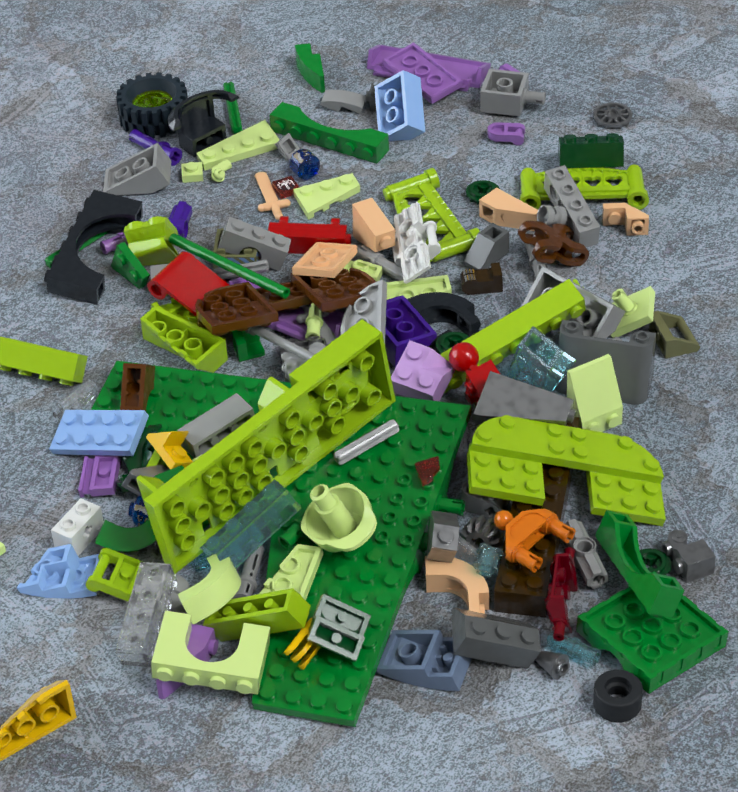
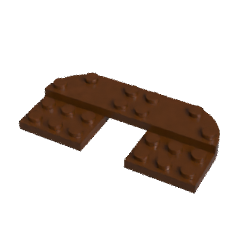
[195,268,377,336]

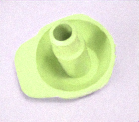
[301,483,377,553]

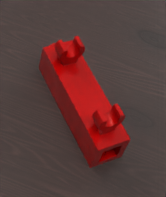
[268,216,351,254]

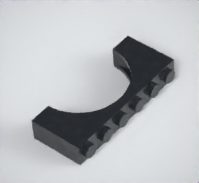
[44,190,143,305]

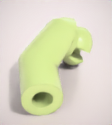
[211,159,232,182]

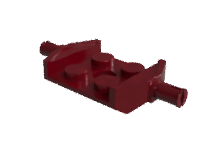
[545,547,578,641]

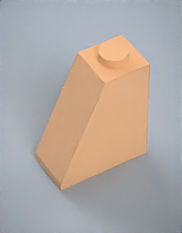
[352,198,395,252]

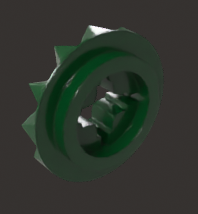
[466,180,500,205]
[436,332,469,354]
[640,548,671,576]

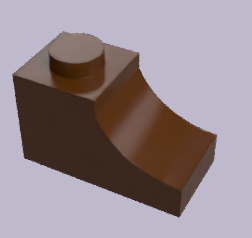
[120,363,155,411]

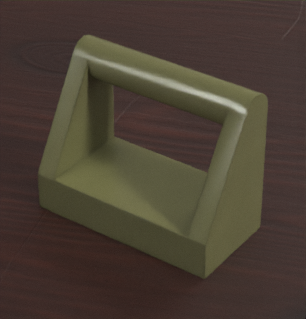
[648,311,700,359]

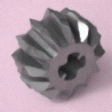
[460,515,505,560]

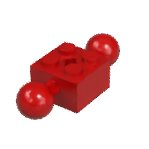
[449,342,500,406]

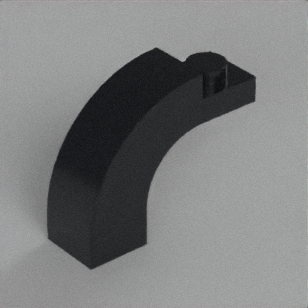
[407,292,481,337]

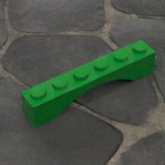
[269,102,389,164]
[595,510,685,618]

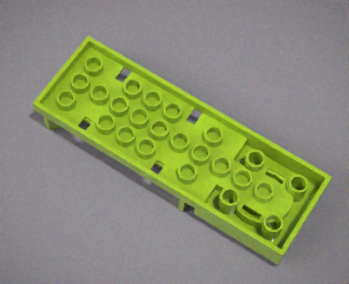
[136,319,396,574]

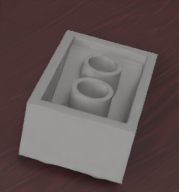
[103,143,171,195]

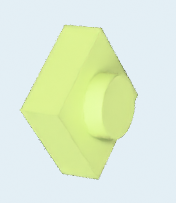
[181,162,203,183]

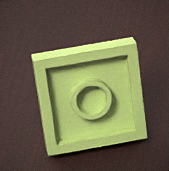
[611,286,655,338]

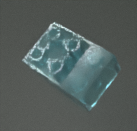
[506,326,576,392]

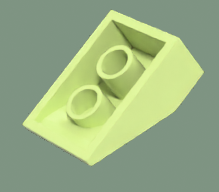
[567,354,623,432]

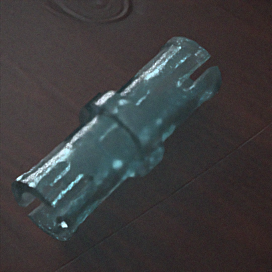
[547,631,601,666]

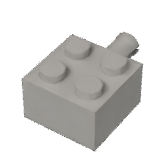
[480,69,546,116]

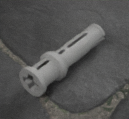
[232,543,264,599]

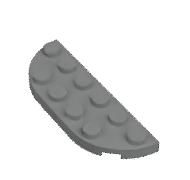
[340,280,387,344]

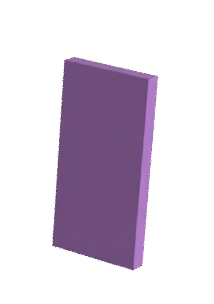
[382,42,463,104]

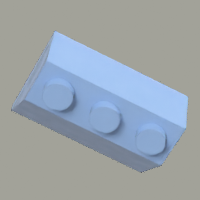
[374,70,425,141]

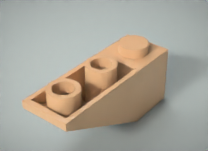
[479,188,538,231]

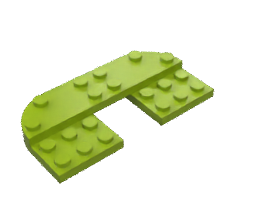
[467,415,666,526]

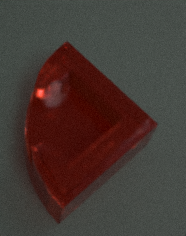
[414,456,440,486]

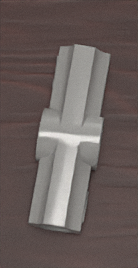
[566,519,608,589]

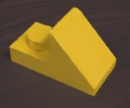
[146,431,193,469]

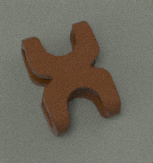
[517,221,589,266]

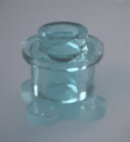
[473,543,504,577]

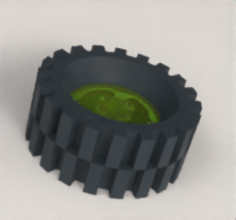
[116,72,188,138]

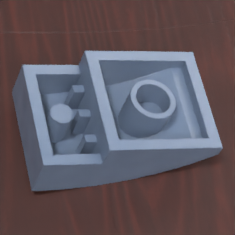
[377,630,472,691]

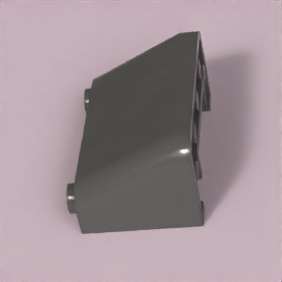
[554,320,656,405]

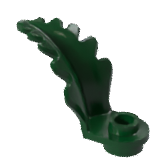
[116,424,162,492]

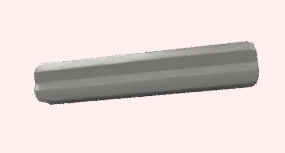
[212,260,269,280]
[333,419,400,465]

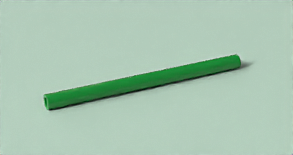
[169,233,290,299]

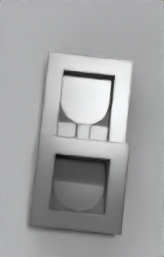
[320,90,366,114]

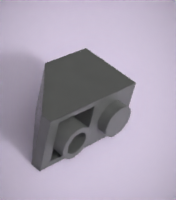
[464,223,509,270]

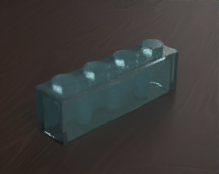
[200,479,301,569]

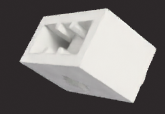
[51,498,104,556]

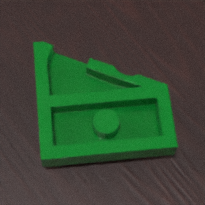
[111,242,150,289]

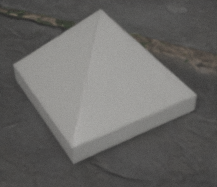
[275,133,300,161]

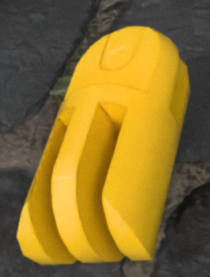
[283,617,321,670]

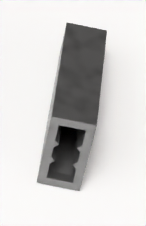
[473,371,576,426]

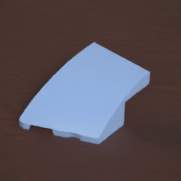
[17,544,99,599]

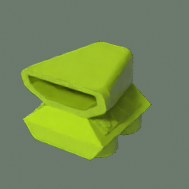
[123,216,179,266]

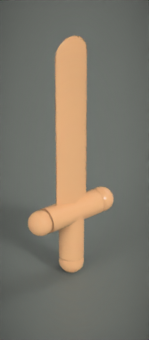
[255,172,291,221]

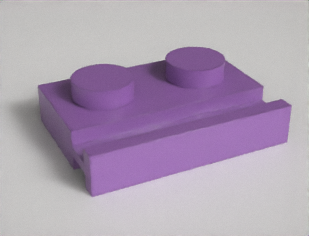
[78,455,121,498]

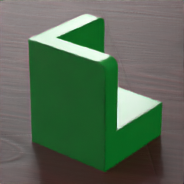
[231,330,265,362]

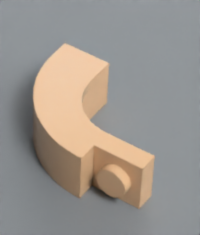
[425,556,489,614]

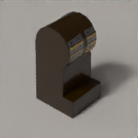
[460,262,503,295]

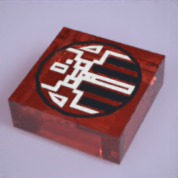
[272,176,300,199]

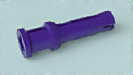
[129,129,182,166]

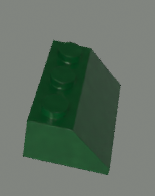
[558,133,624,168]

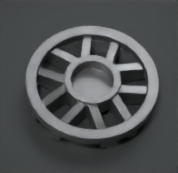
[593,102,632,129]

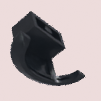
[168,90,239,157]

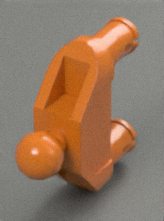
[494,509,576,573]

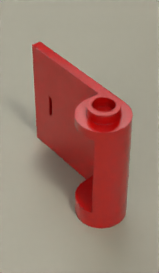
[147,251,229,316]

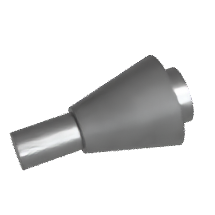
[535,651,570,679]

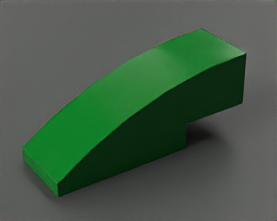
[295,43,325,93]

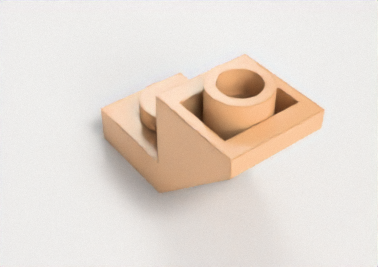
[602,202,649,236]

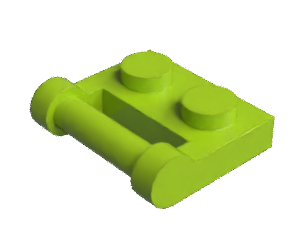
[85,548,145,601]

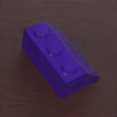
[385,295,437,367]

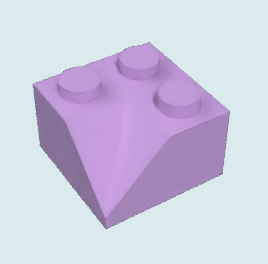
[391,340,455,402]

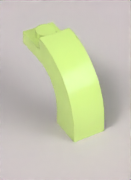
[178,553,241,625]

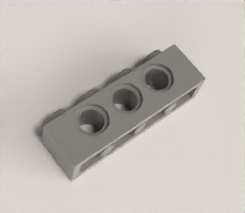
[544,165,600,247]

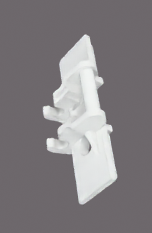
[392,202,441,284]

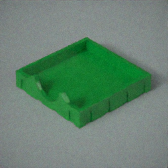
[576,571,729,694]

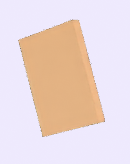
[292,242,358,278]

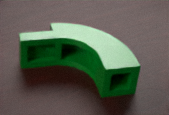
[94,518,156,552]

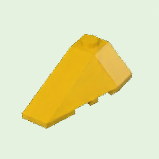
[0,680,77,761]

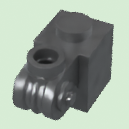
[661,530,716,583]

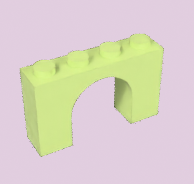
[151,611,270,694]

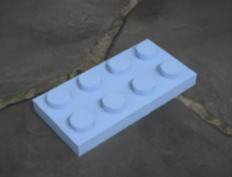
[49,410,149,456]

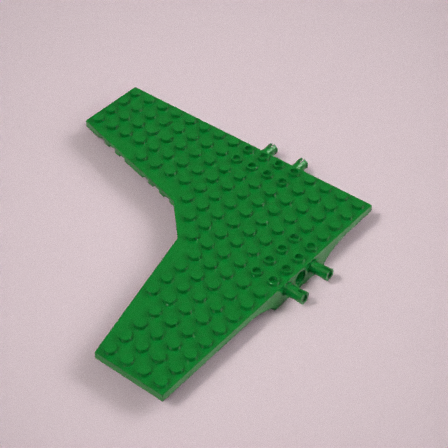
[91,361,472,727]

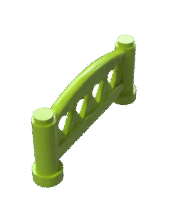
[519,164,649,210]
[383,168,480,262]

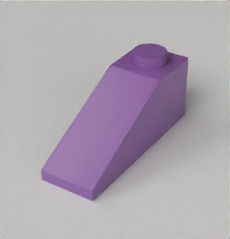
[156,624,218,699]

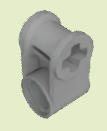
[461,481,510,520]

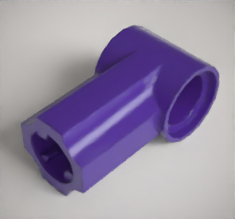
[168,201,193,238]

